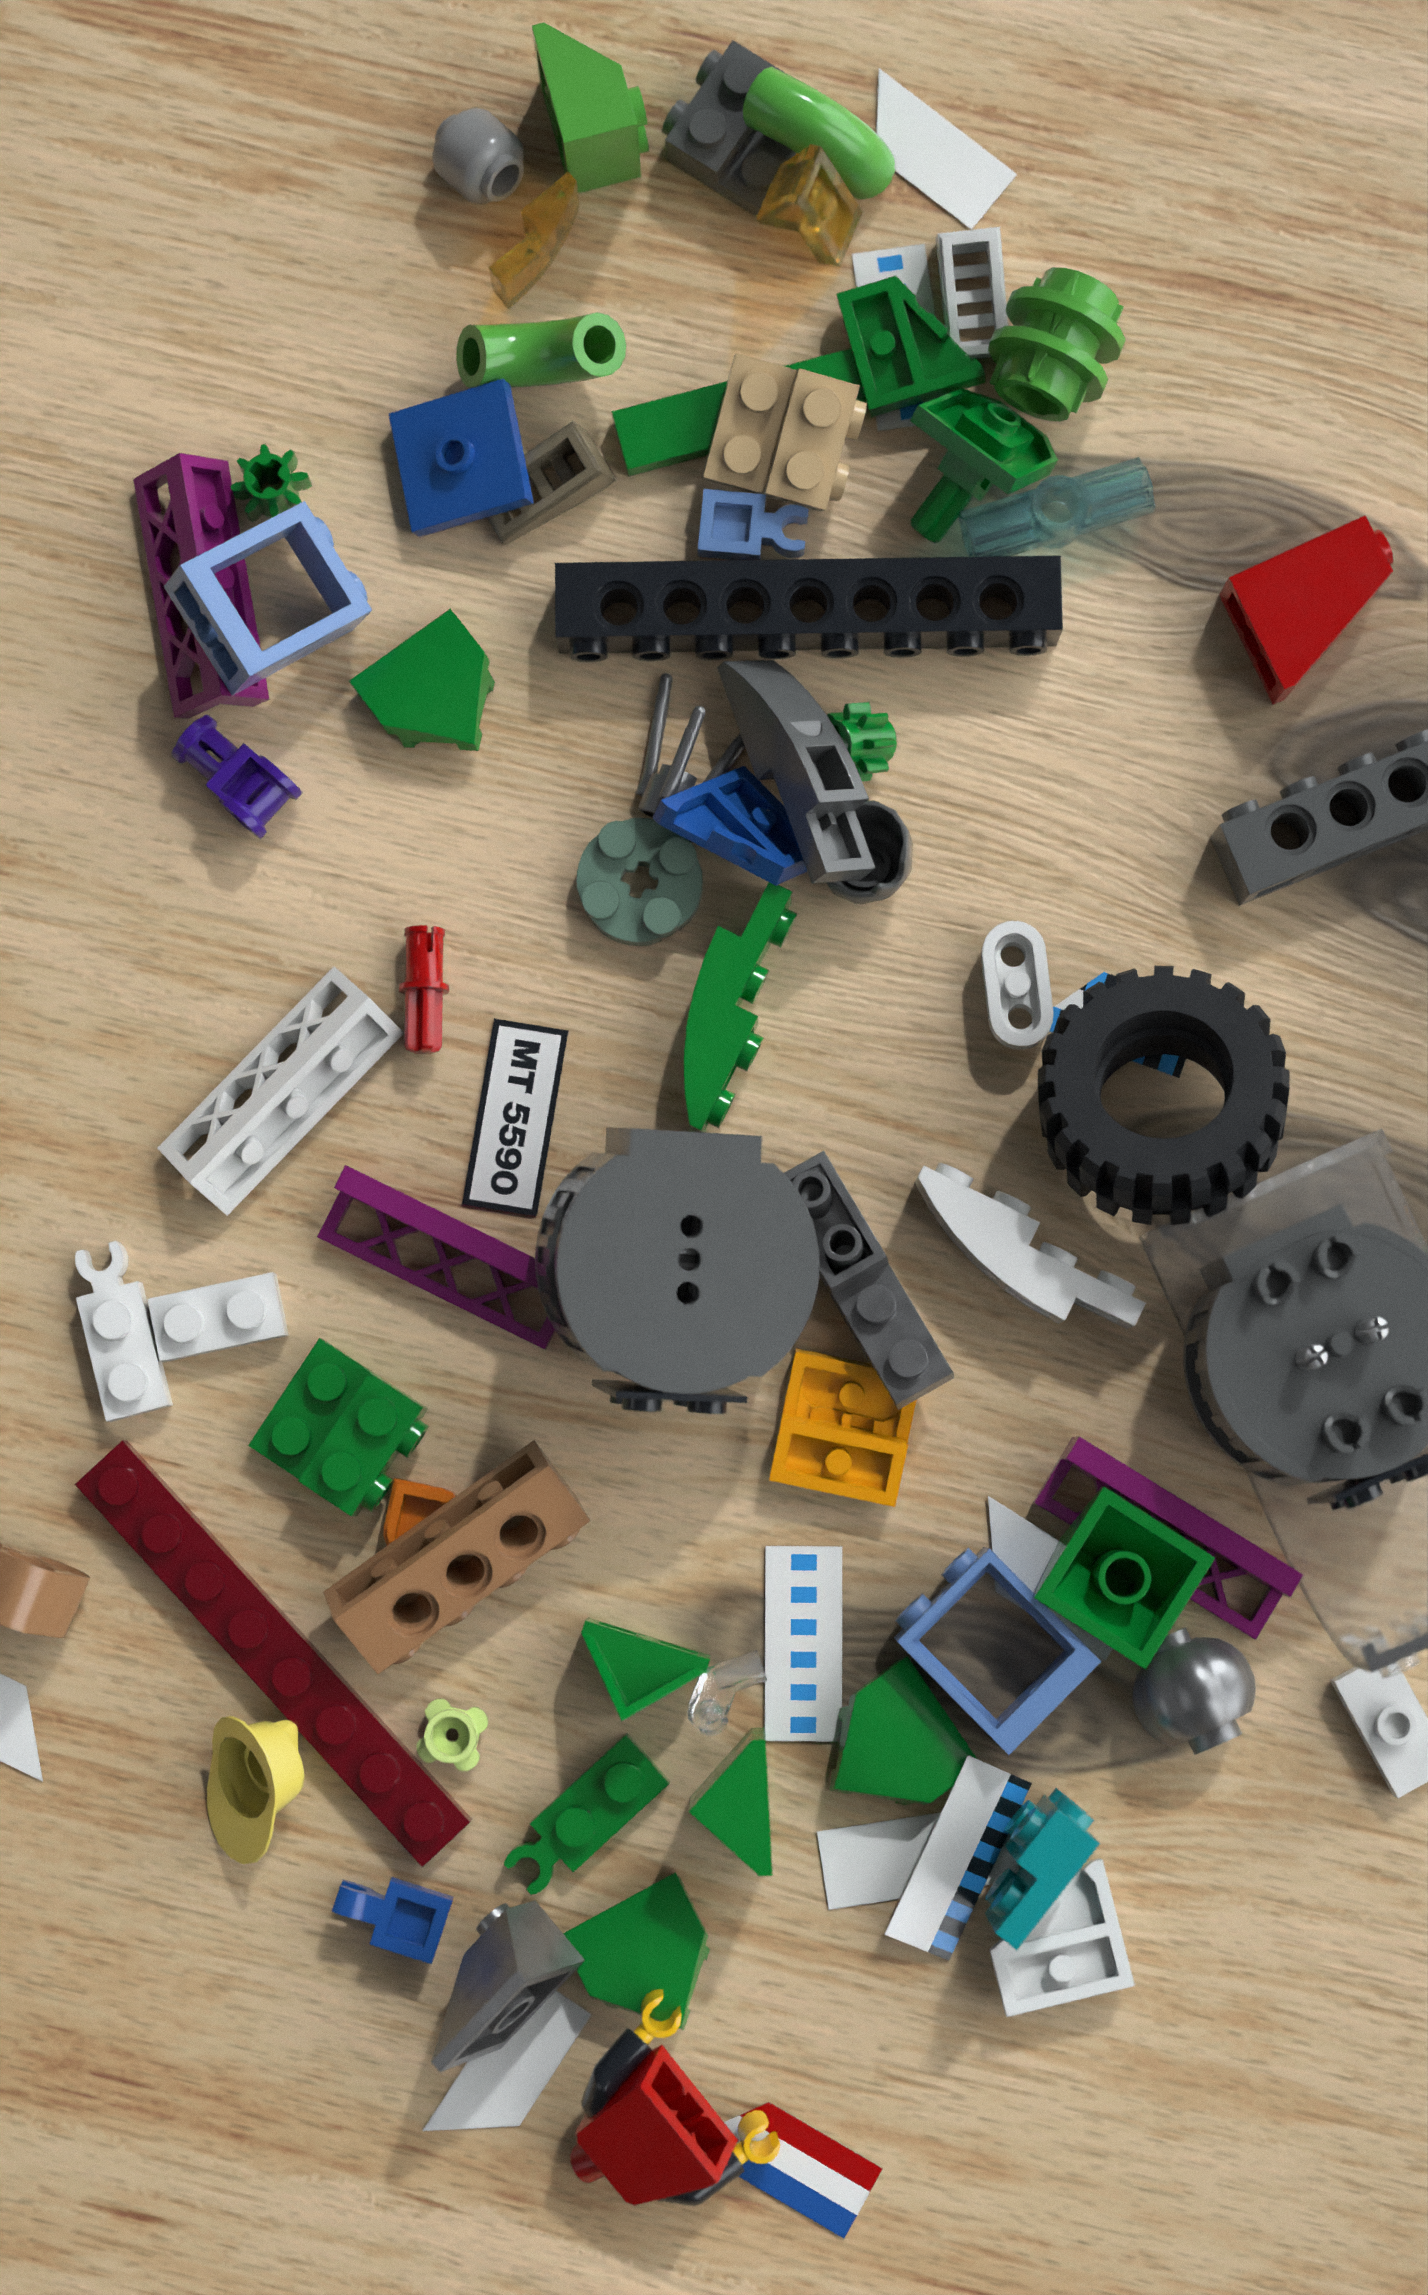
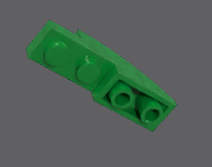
[684,882,798,1133]

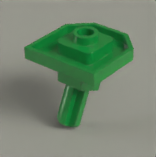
[910,388,1058,543]

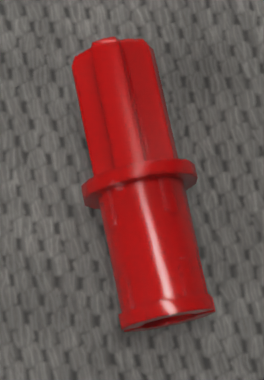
[399,925,449,1054]

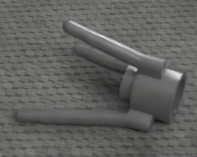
[635,673,745,818]

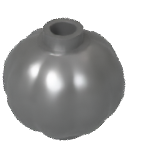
[1133,1627,1256,1755]

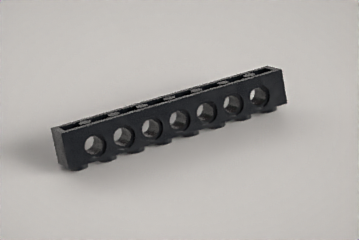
[555,555,1063,662]

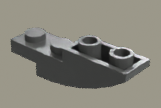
[717,660,875,884]

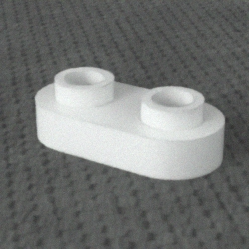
[981,921,1054,1050]

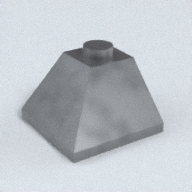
[431,1901,585,2072]

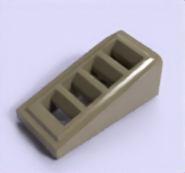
[487,421,616,545]

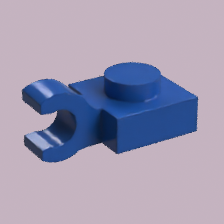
[332,1877,453,1964]

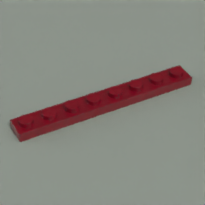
[75,1440,472,1867]

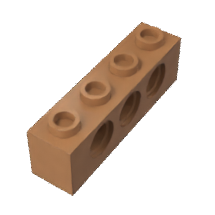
[323,1440,591,1675]

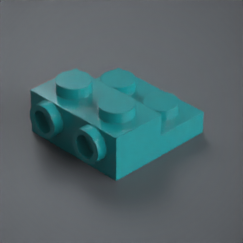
[984,1788,1100,1950]

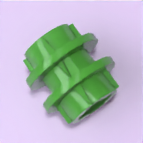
[988,267,1126,422]

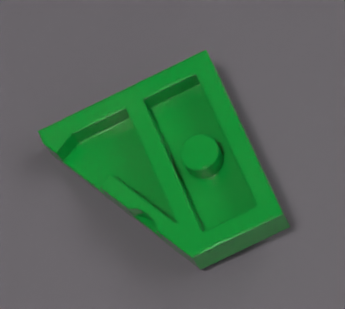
[836,275,986,417]

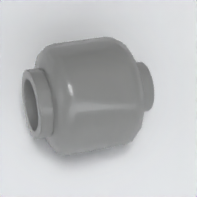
[432,108,524,204]

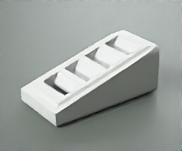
[936,227,1008,359]

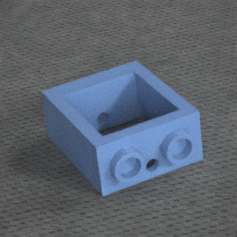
[164,501,372,696]
[894,1547,1101,1755]

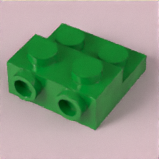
[248,1338,429,1517]

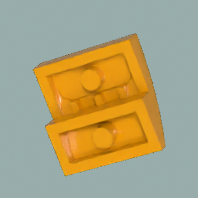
[769,1348,917,1507]

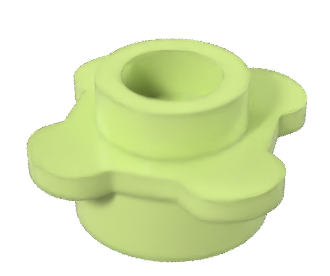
[416,1698,488,1771]

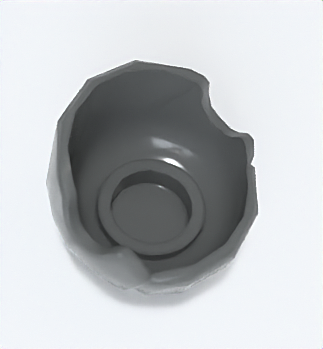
[827,800,913,904]

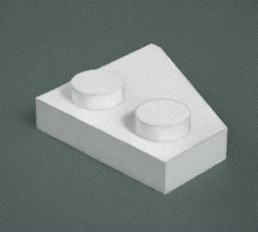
[989,1858,1135,2017]

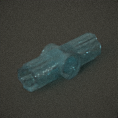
[958,457,1156,557]

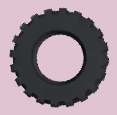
[1038,966,1290,1226]

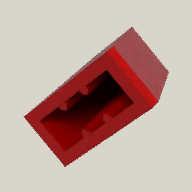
[1219,515,1393,705]

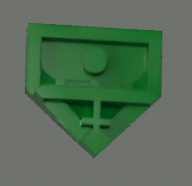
[349,608,495,751]
[829,1656,977,1805]
[563,1872,710,2031]

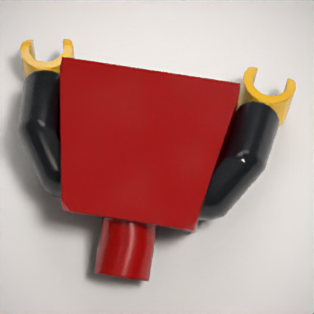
[570,1989,780,2206]

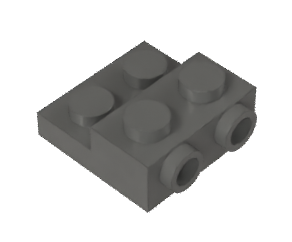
[662,40,810,225]

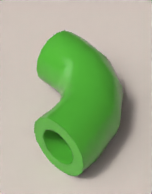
[743,67,895,200]
[456,312,626,388]

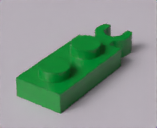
[504,1733,670,1895]

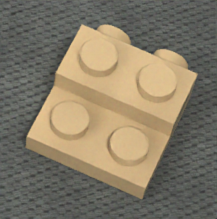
[702,353,867,512]

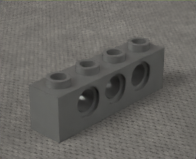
[1210,730,1428,906]

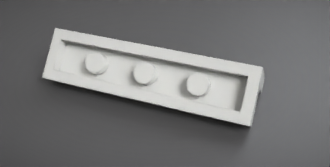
[158,967,404,1216]

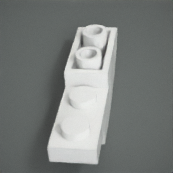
[914,1163,1146,1329]

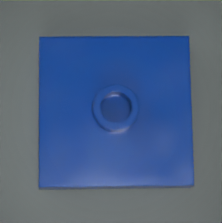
[389,379,534,537]

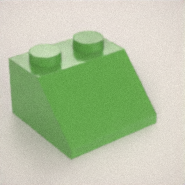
[532,22,649,196]

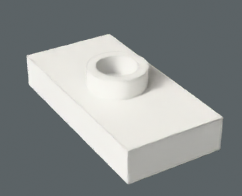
[1330,1650,1428,1798]

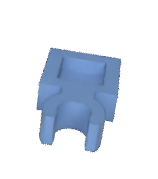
[698,489,808,560]

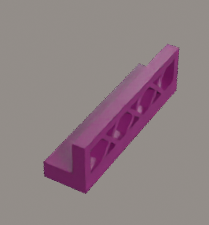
[133,453,270,719]
[317,1165,555,1350]
[1033,1436,1304,1640]

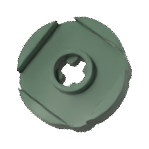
[576,818,703,946]

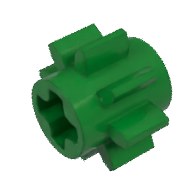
[231,444,312,522]
[827,702,897,782]

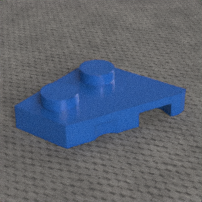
[653,766,808,886]

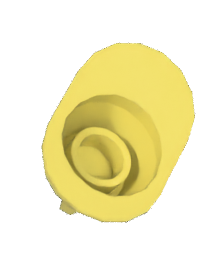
[207,1716,304,1864]

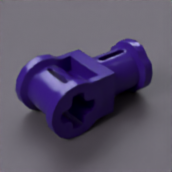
[171,714,303,840]

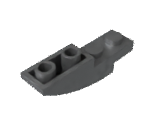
[784,1151,954,1410]

